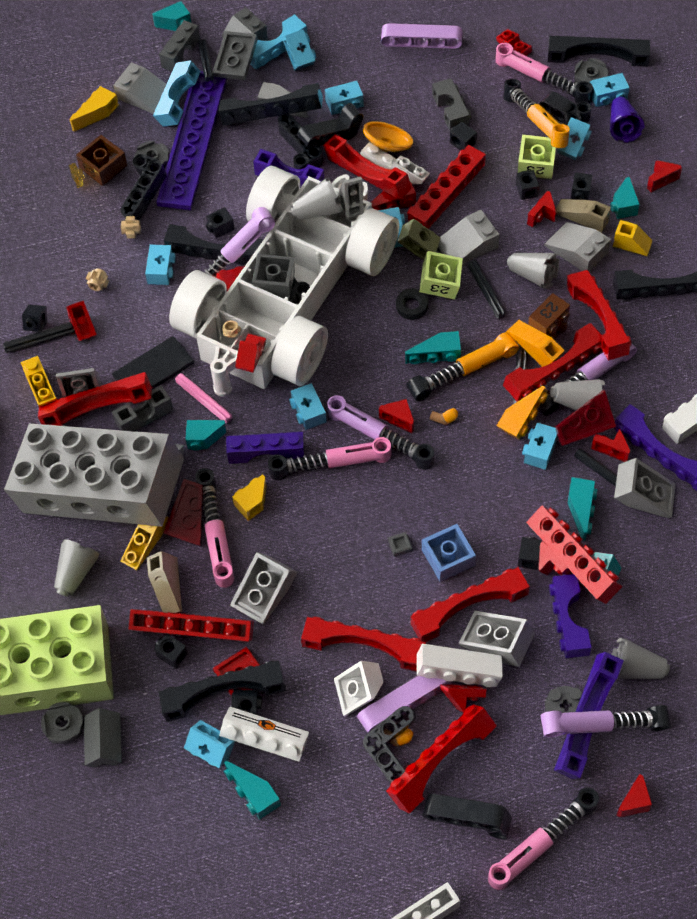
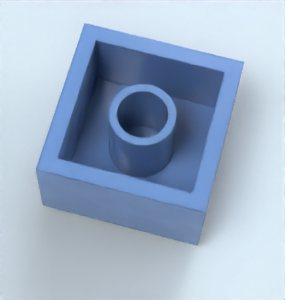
[422,524,476,582]

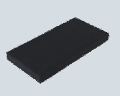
[112,336,194,390]

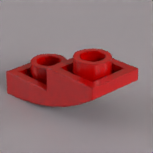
[496,29,532,56]

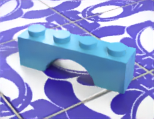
[250,14,307,69]
[153,60,201,127]

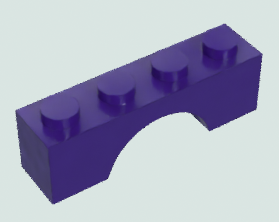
[253,149,325,188]
[226,432,304,464]
[549,574,591,659]

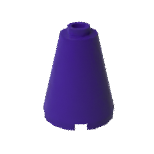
[610,97,645,143]

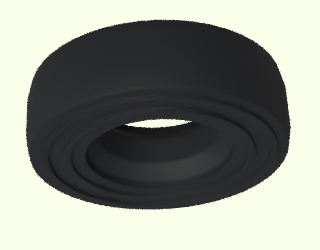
[396,288,428,320]

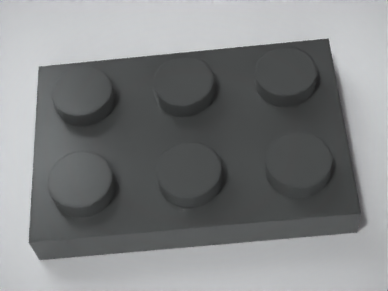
[213,31,258,80]

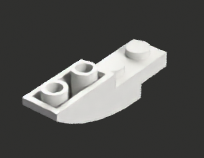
[360,143,430,184]

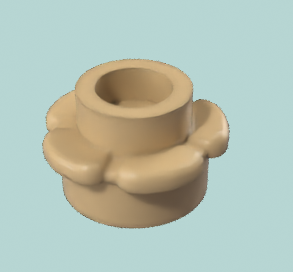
[222,320,241,338]

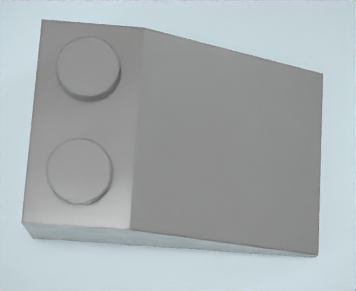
[113,62,167,114]
[438,210,499,264]
[544,222,611,271]
[56,368,102,398]
[614,458,676,518]
[230,552,298,624]
[458,611,535,667]

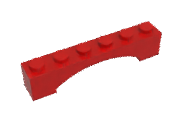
[323,134,412,199]
[567,270,632,361]
[503,323,601,401]
[38,372,152,426]
[411,567,530,642]
[301,617,426,672]
[386,704,497,814]

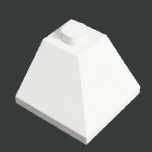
[334,661,383,716]

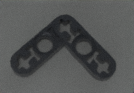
[363,706,416,783]

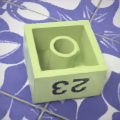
[518,135,556,179]
[419,251,463,300]

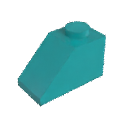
[152,1,192,31]
[611,177,640,219]
[185,420,227,451]

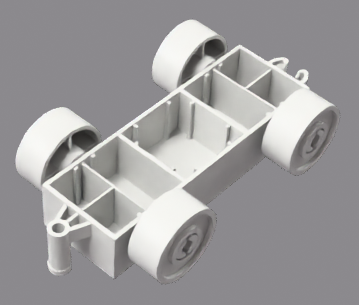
[169,166,399,397]

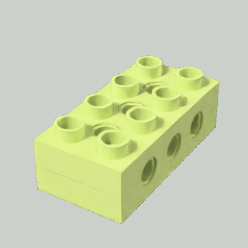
[0,605,114,715]

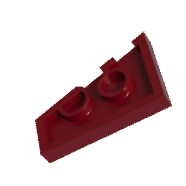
[555,390,616,446]
[164,479,203,547]

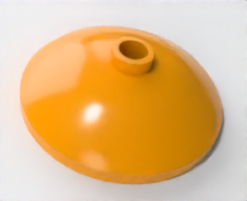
[363,121,413,152]

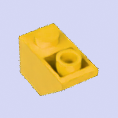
[613,220,653,256]
[232,474,267,521]

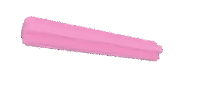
[175,373,232,423]

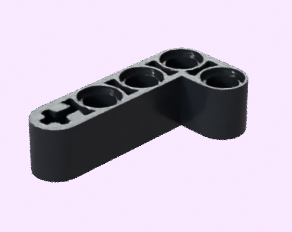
[297,103,364,148]
[278,114,323,169]
[121,154,167,220]
[422,794,512,840]

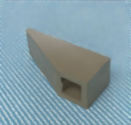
[555,199,611,233]
[147,551,182,613]

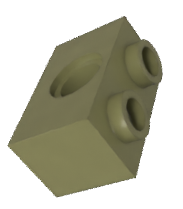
[397,219,440,260]

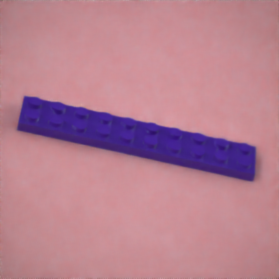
[157,71,227,210]

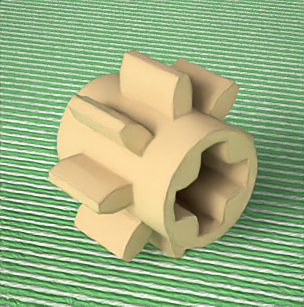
[121,216,141,238]
[86,269,109,291]

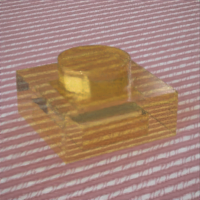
[69,163,85,188]

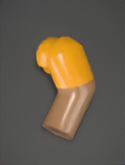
[430,408,458,425]
[384,729,413,747]

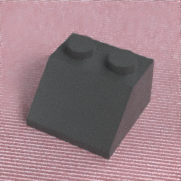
[222,7,268,41]
[252,253,295,300]

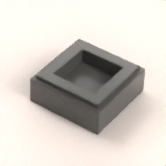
[387,532,412,557]

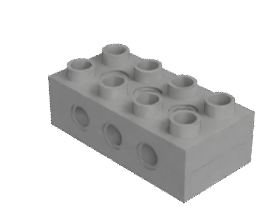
[4,423,184,526]

